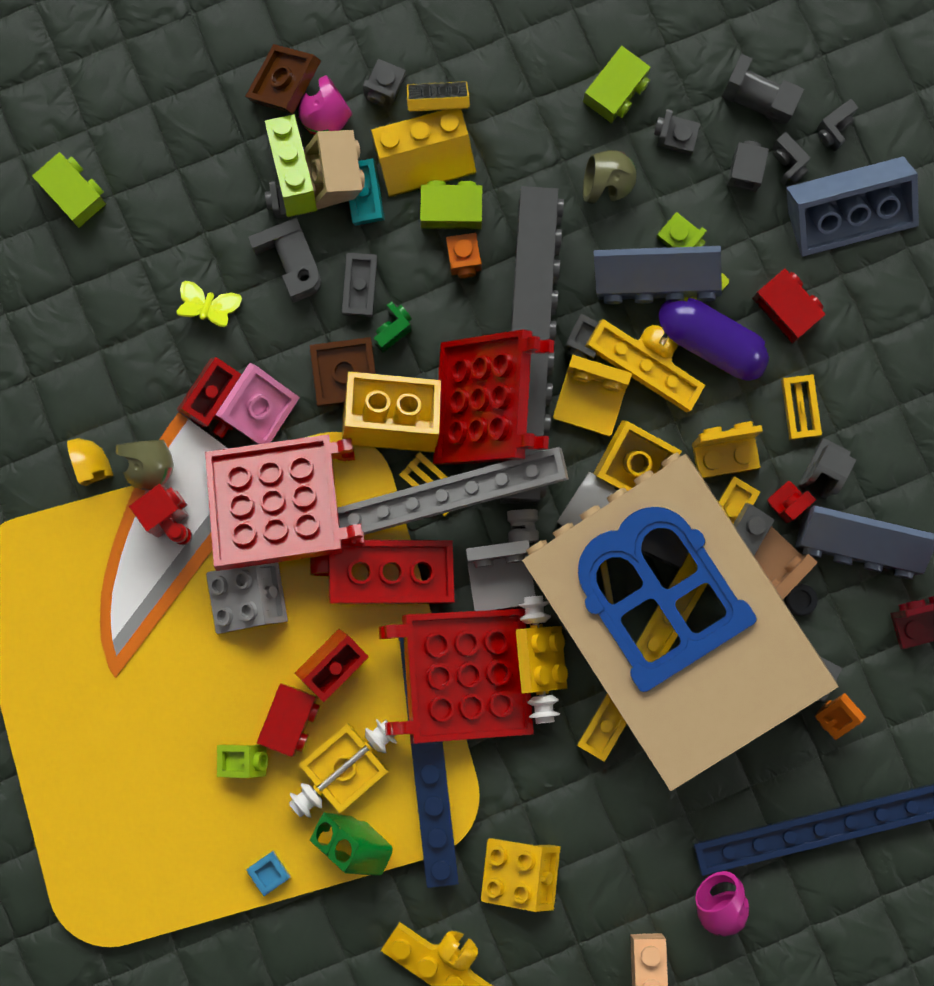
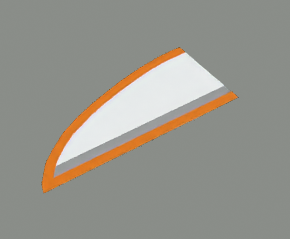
[100,412,228,678]

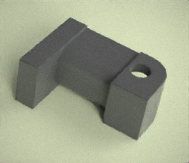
[721,54,804,124]
[248,218,321,303]
[798,438,856,499]

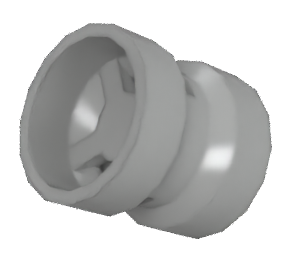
[507,509,539,543]

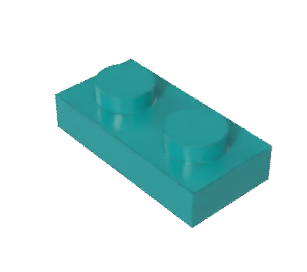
[349,158,385,226]

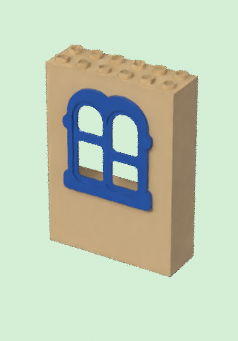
[522,452,838,791]

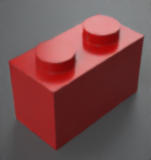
[752,268,826,344]
[294,629,369,702]
[256,683,321,757]

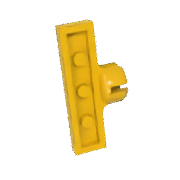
[585,319,705,413]
[380,922,493,986]

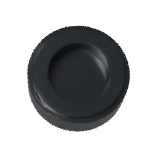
[785,584,818,616]

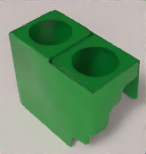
[310,812,393,876]

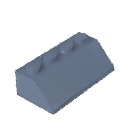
[786,156,919,257]
[594,246,722,305]
[795,506,934,579]

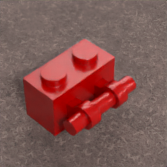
[177,357,242,439]
[129,483,192,545]

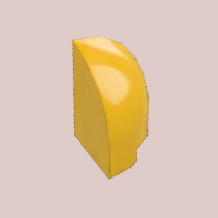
[67,438,114,486]

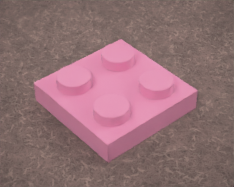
[216,363,300,444]

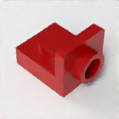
[767,481,816,524]

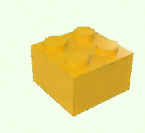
[593,420,682,491]

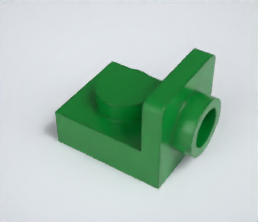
[374,301,412,353]

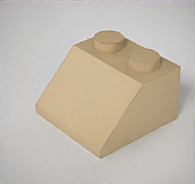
[304,130,365,210]

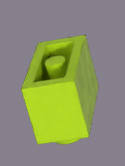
[583,45,651,123]
[32,152,106,228]
[420,180,482,229]

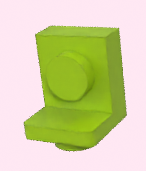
[656,212,707,248]
[217,744,268,778]

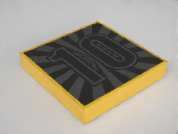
[407,81,470,112]

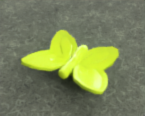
[176,281,242,327]

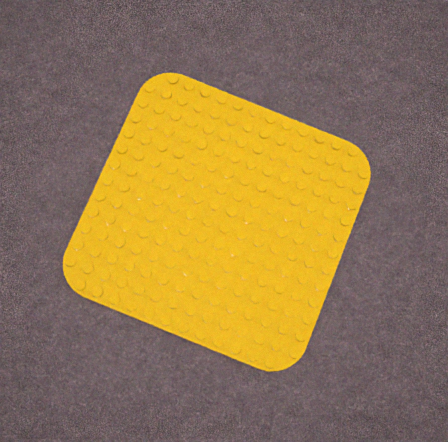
[0,432,480,947]

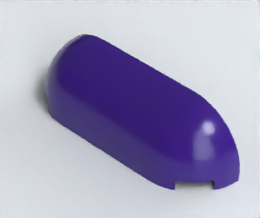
[659,298,770,380]

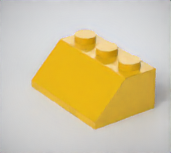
[371,109,476,197]
[342,372,441,452]

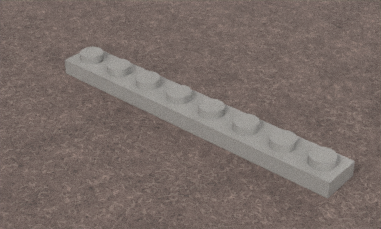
[338,447,569,535]

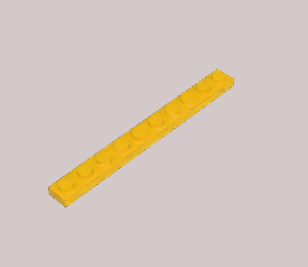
[577,476,761,762]

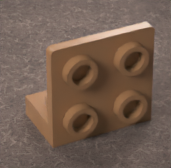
[754,526,818,599]

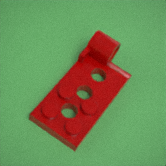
[310,540,455,605]

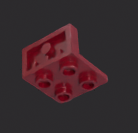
[890,596,934,649]

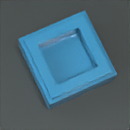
[246,850,291,896]

